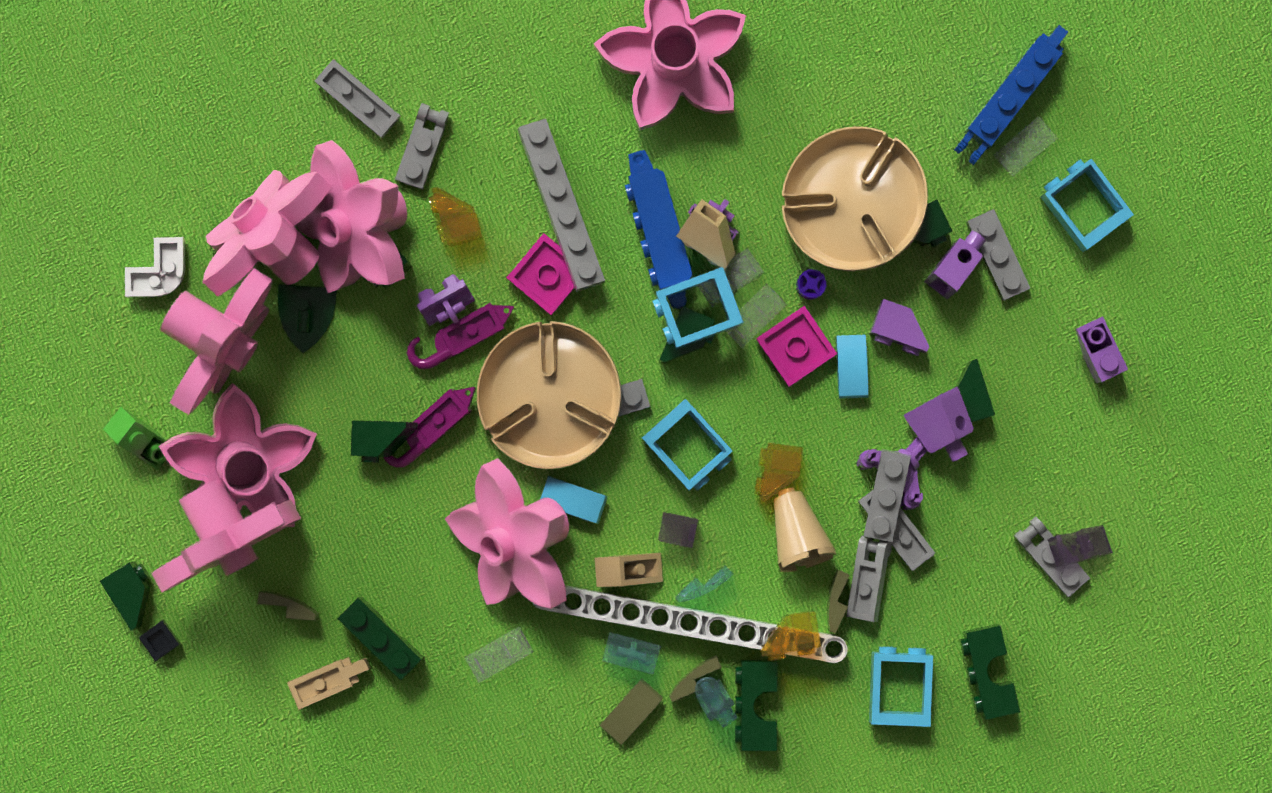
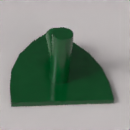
[278,284,337,353]

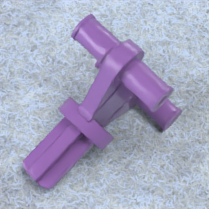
[857,436,927,510]

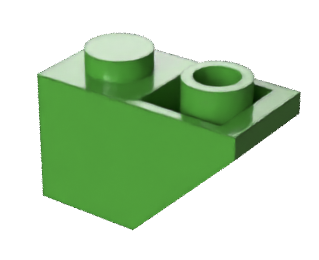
[103,407,167,470]

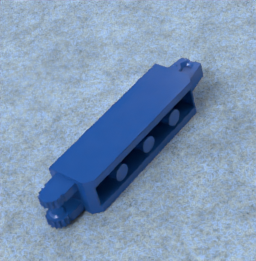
[954,25,1068,165]
[625,150,692,310]

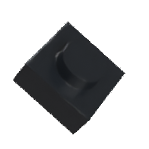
[138,620,181,661]

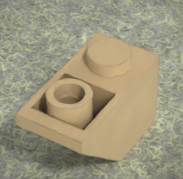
[676,199,735,270]

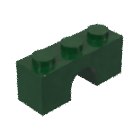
[337,596,424,681]
[960,624,1020,720]
[735,660,777,751]

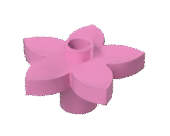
[594,0,746,131]
[295,140,407,293]
[203,170,331,297]
[160,268,272,415]
[159,383,317,535]
[445,458,569,609]
[151,478,301,593]

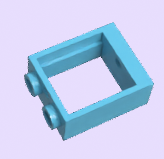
[1040,159,1134,252]
[652,267,744,349]
[642,399,733,491]
[869,647,933,727]

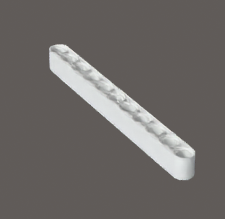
[532,586,848,663]

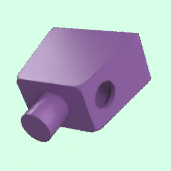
[924,231,986,299]
[904,387,974,462]

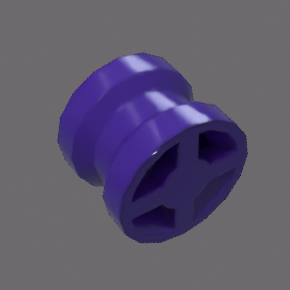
[796,269,827,300]

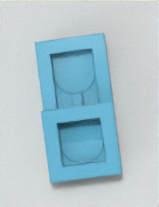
[836,335,868,399]
[540,476,608,524]

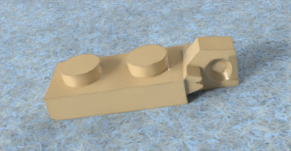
[287,657,371,710]

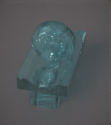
[602,632,661,674]
[695,677,737,727]

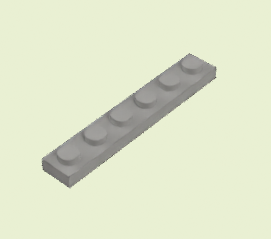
[518,118,605,292]

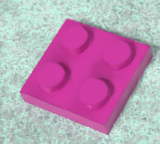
[506,233,575,316]
[756,306,837,387]

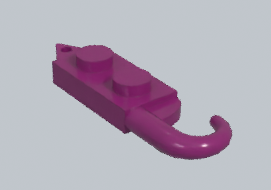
[407,303,514,370]
[384,387,476,468]

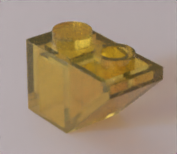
[428,187,483,247]
[754,443,803,502]
[760,610,821,660]

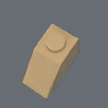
[595,553,663,587]

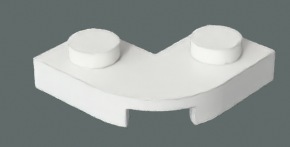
[125,237,185,297]

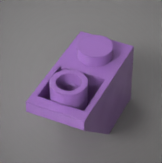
[869,299,929,356]
[1075,316,1128,383]

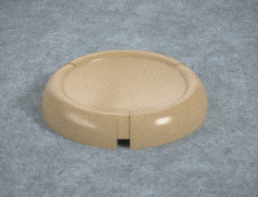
[782,126,928,271]
[477,321,622,469]

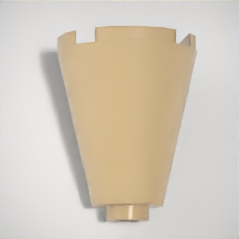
[774,488,836,572]

